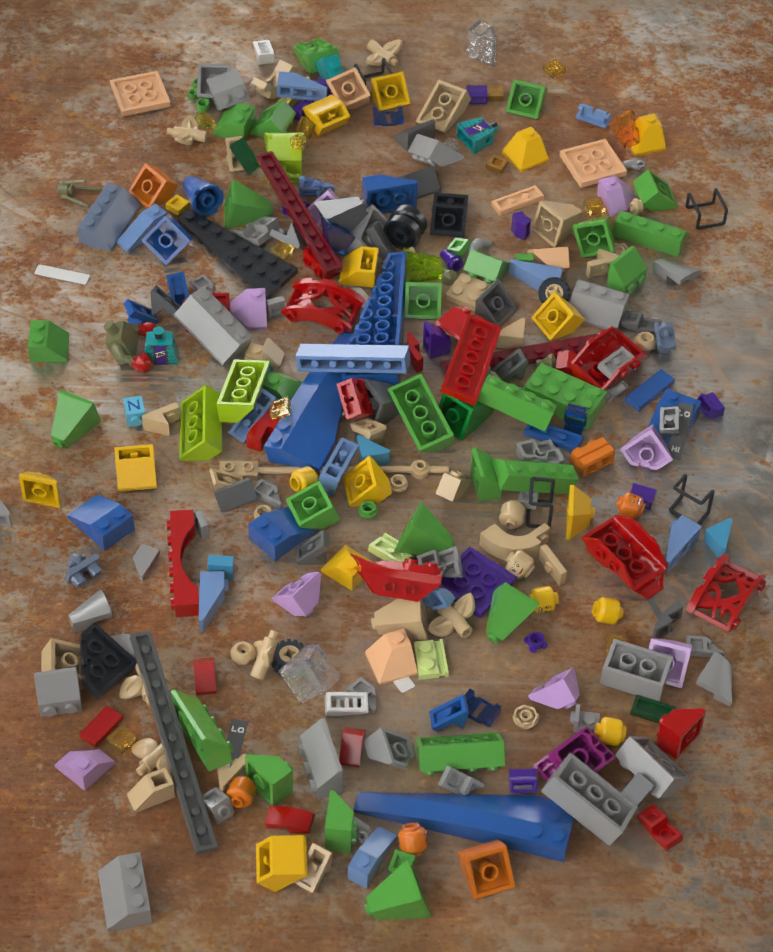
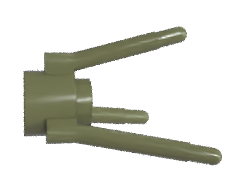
[57,180,102,208]

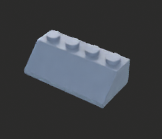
[77,183,140,252]

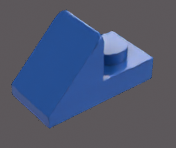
[166,272,189,306]
[123,299,159,325]
[429,694,469,732]

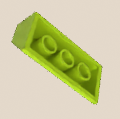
[217,360,270,423]
[179,384,222,461]

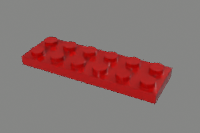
[440,314,502,406]

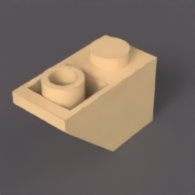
[436,470,472,502]
[127,767,175,813]

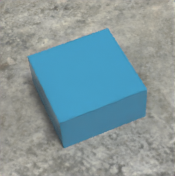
[207,555,235,581]

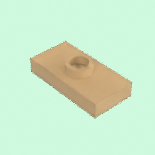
[539,544,567,586]

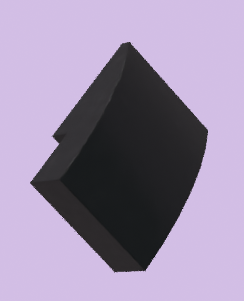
[430,192,469,238]

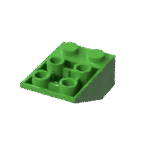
[292,38,340,74]

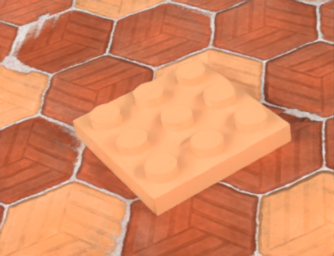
[110,71,171,116]
[559,139,627,188]

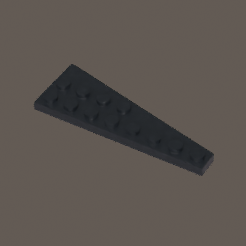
[178,209,298,300]

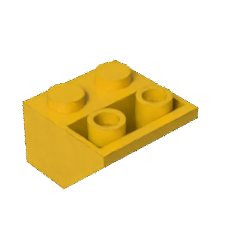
[302,95,350,137]
[339,246,379,288]
[114,444,157,492]
[256,835,308,892]

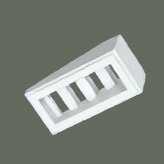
[253,40,274,65]
[325,692,369,716]

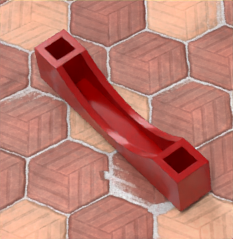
[166,509,199,617]

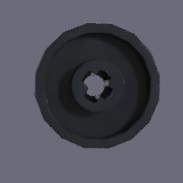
[383,205,427,250]

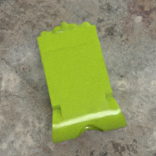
[264,132,306,183]

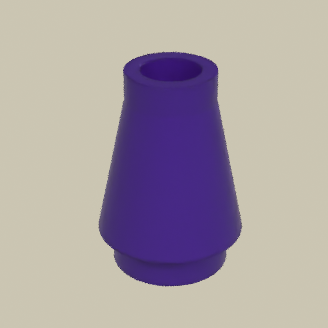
[440,249,463,272]

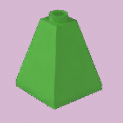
[224,180,273,229]
[573,216,615,258]
[51,390,101,448]
[395,502,455,555]
[485,582,540,644]
[364,860,432,920]

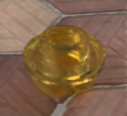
[290,134,307,149]

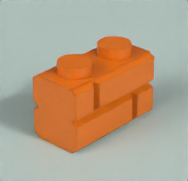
[570,437,615,477]

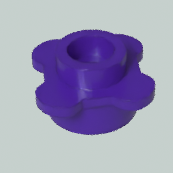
[524,632,548,653]

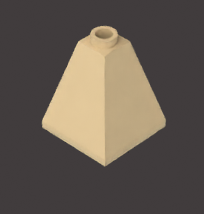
[532,200,582,248]
[371,598,429,642]

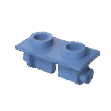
[575,103,612,128]

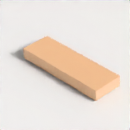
[491,185,544,216]

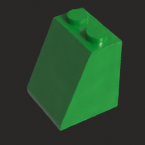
[439,388,494,441]

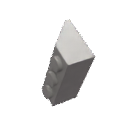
[407,134,465,167]
[343,204,388,263]
[570,279,629,330]
[600,639,673,702]
[297,718,343,800]
[615,736,692,799]
[98,852,152,932]

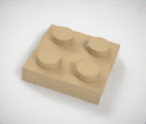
[445,273,491,311]

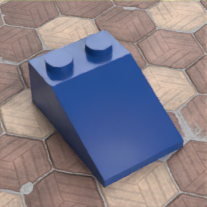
[362,174,418,214]
[647,388,702,448]
[67,494,135,551]
[248,506,319,561]

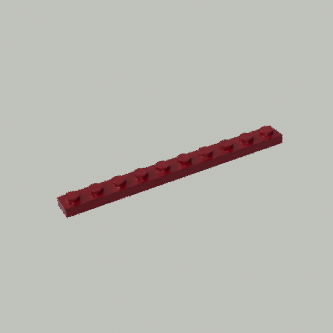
[256,151,343,276]
[440,333,598,378]

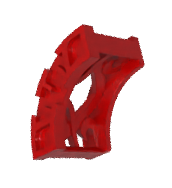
[280,278,366,335]
[685,554,767,632]

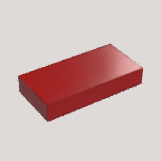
[79,705,123,748]

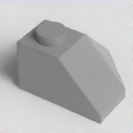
[364,727,415,769]

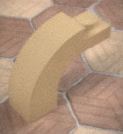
[251,60,299,99]
[479,523,550,560]

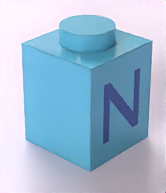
[123,396,145,427]

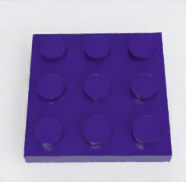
[439,547,517,619]

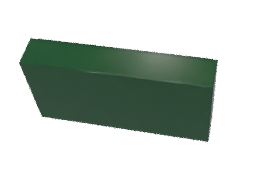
[229,137,260,175]
[630,694,676,723]

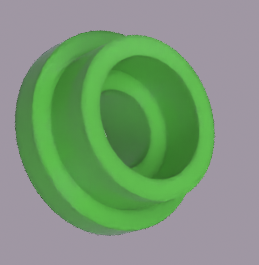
[358,501,378,519]

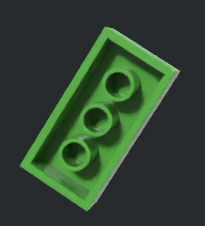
[524,363,607,430]

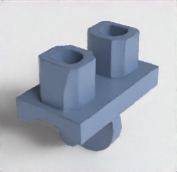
[654,322,676,354]
[64,553,102,588]

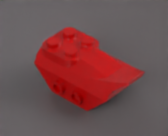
[571,326,649,390]
[581,515,668,600]
[350,553,442,602]

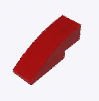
[246,401,289,452]

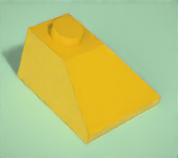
[622,113,666,157]
[502,127,549,172]
[531,291,585,341]
[343,456,392,507]
[19,471,61,508]
[566,485,595,540]
[321,545,373,591]

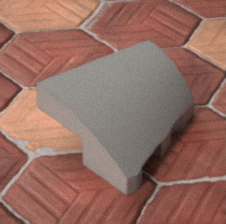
[231,216,280,246]
[653,259,702,285]
[515,439,565,464]
[417,546,462,578]
[68,590,112,633]
[696,651,732,707]

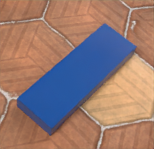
[625,369,675,412]
[524,424,583,452]

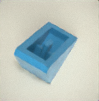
[356,434,391,466]
[704,518,733,558]

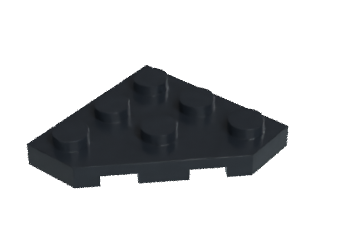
[79,622,137,700]

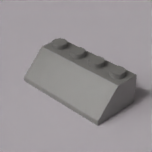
[174,286,253,366]
[541,753,638,846]

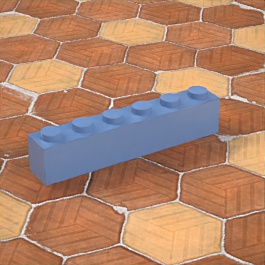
[296,344,411,374]

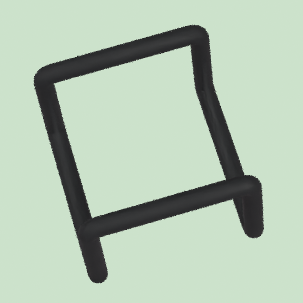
[354,58,393,95]
[685,188,728,230]
[669,474,715,525]
[526,477,555,528]

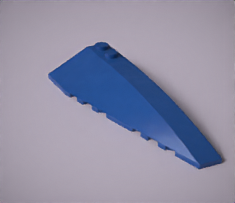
[342,252,406,385]
[264,333,354,471]
[353,792,574,862]

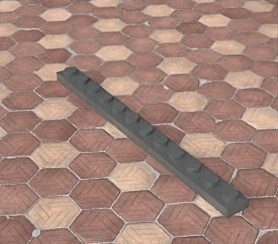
[130,631,218,855]

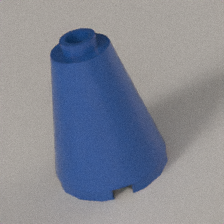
[183,176,224,216]

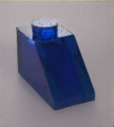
[321,217,355,255]

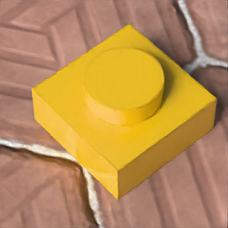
[165,194,190,216]

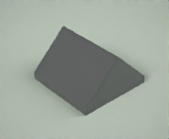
[393,119,435,151]
[398,166,441,199]
[475,279,518,326]

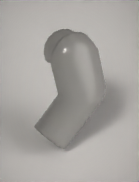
[622,158,646,171]
[467,238,492,253]
[605,381,628,402]
[353,817,371,844]

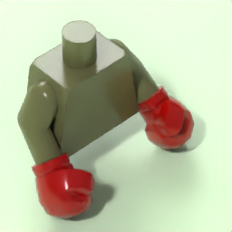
[104,321,157,374]

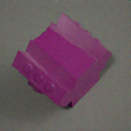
[533,726,616,781]

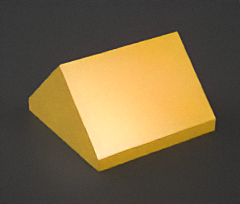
[371,71,411,111]

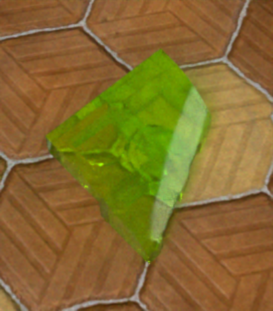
[403,248,443,282]

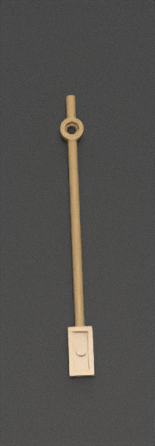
[220,460,449,480]

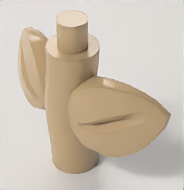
[366,39,402,67]
[167,115,208,145]
[427,593,475,639]
[250,630,278,680]
[119,664,178,706]
[131,738,173,780]

